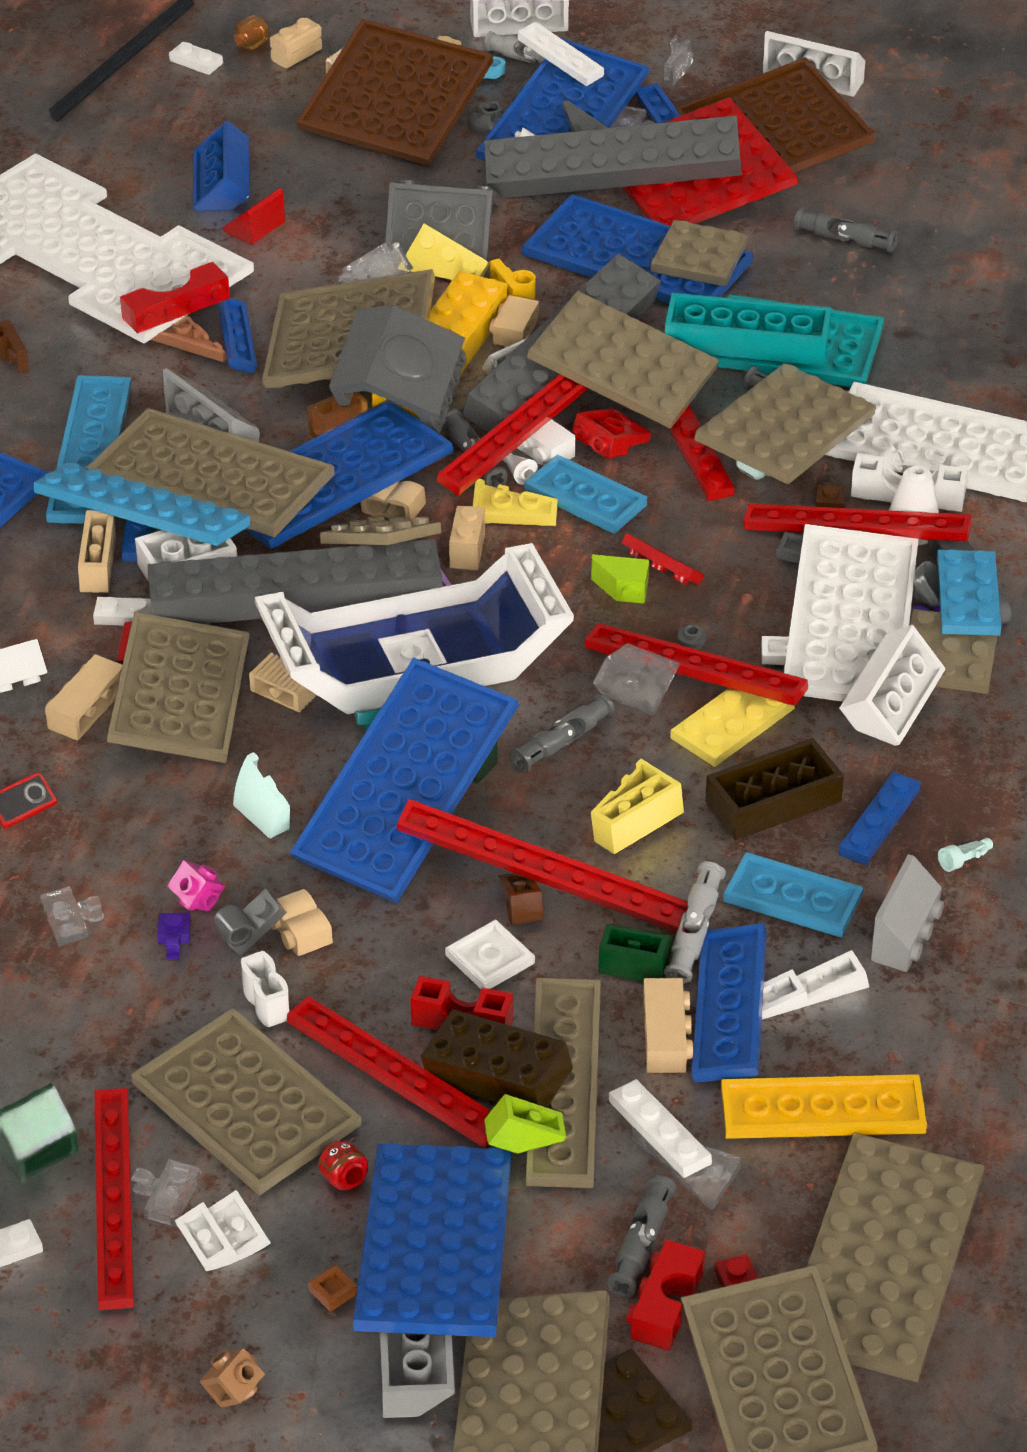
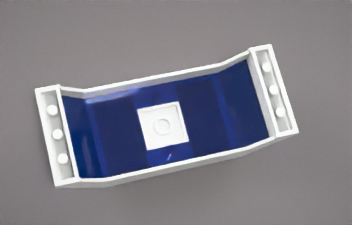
[255,543,574,714]

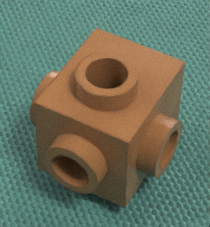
[199,1348,265,1408]

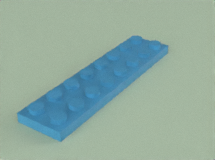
[46,375,132,524]
[34,463,250,546]

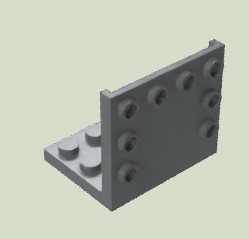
[384,180,503,262]

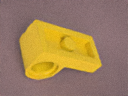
[490,259,536,300]

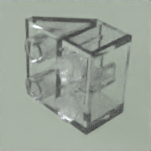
[336,242,413,284]
[593,643,680,716]

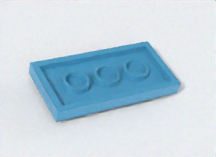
[524,454,647,534]
[937,549,1001,636]
[723,852,864,938]

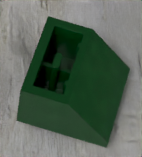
[598,924,675,982]

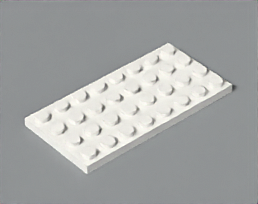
[825,382,1027,502]
[784,524,918,702]

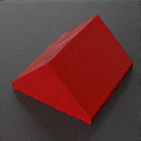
[222,188,285,245]

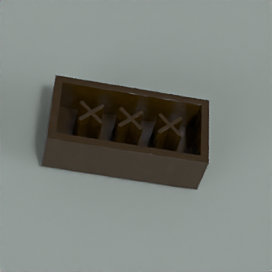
[705,738,844,841]
[421,1009,573,1108]

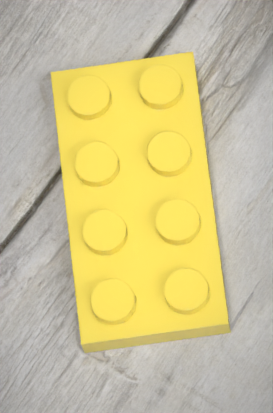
[671,688,795,767]

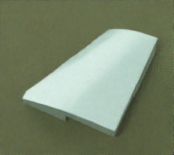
[233,752,290,839]

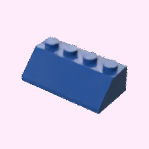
[193,120,250,211]

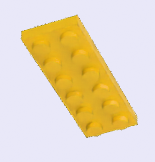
[721,1074,927,1139]

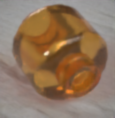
[233,15,270,51]

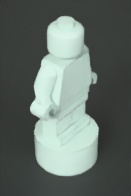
[938,838,993,872]

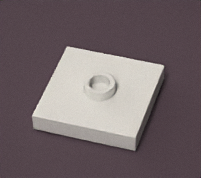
[445,919,535,989]

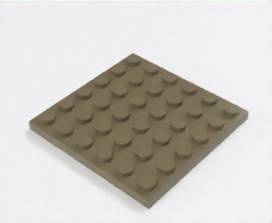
[262,269,435,389]

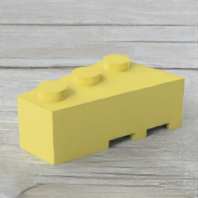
[591,758,684,854]

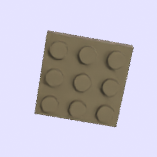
[651,220,748,287]
[320,516,441,545]
[910,609,998,694]

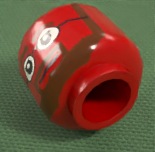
[319,1140,368,1191]

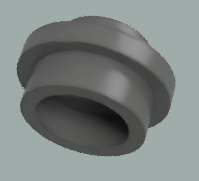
[677,624,707,650]

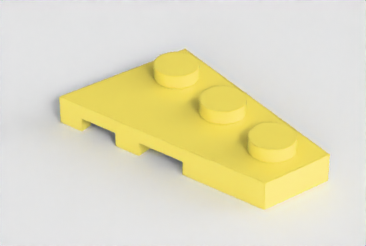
[398,224,490,280]
[473,479,558,526]

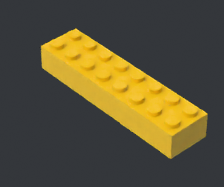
[372,271,507,420]

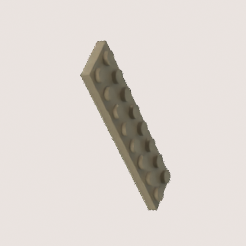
[526,978,601,1188]

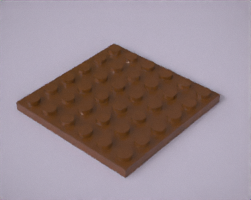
[296,19,494,166]
[675,57,875,173]

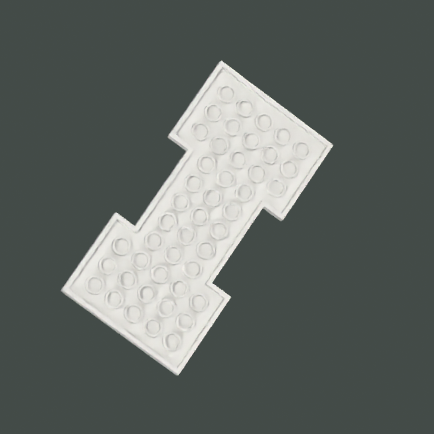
[0,153,254,343]

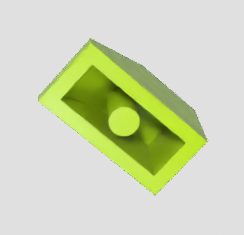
[591,554,649,604]
[484,1094,566,1153]

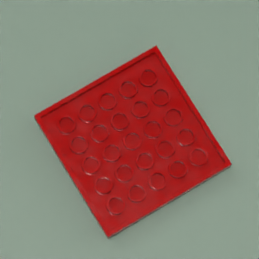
[622,97,798,226]

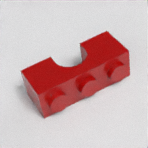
[410,975,514,1030]
[626,1239,705,1351]

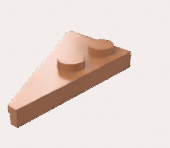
[151,316,227,362]

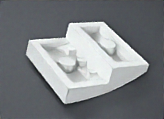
[175,1190,271,1271]

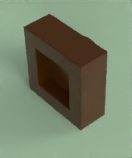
[816,484,845,508]

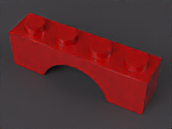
[120,262,230,334]

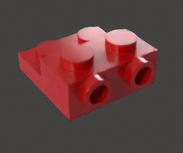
[571,408,652,459]

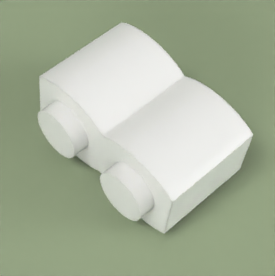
[241,951,290,1028]

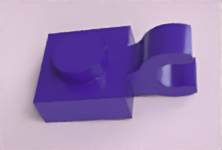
[157,913,191,960]

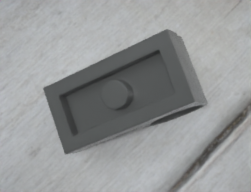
[213,888,287,956]

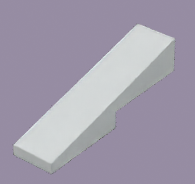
[762,950,869,1019]

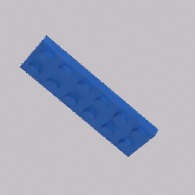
[691,923,767,1083]

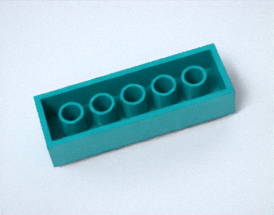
[665,293,831,366]

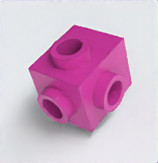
[167,860,225,912]

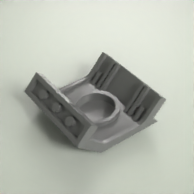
[329,305,466,434]

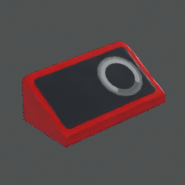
[0,772,57,829]

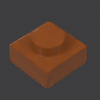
[308,1264,357,1312]

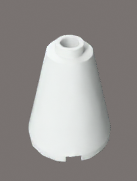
[889,465,939,545]

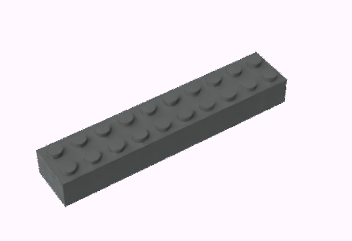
[484,116,742,199]
[462,253,661,432]
[147,539,442,624]

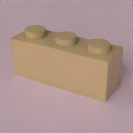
[78,510,116,593]
[45,654,123,741]
[643,978,693,1073]

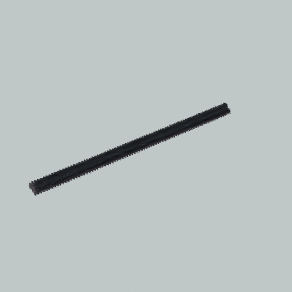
[48,0,195,121]

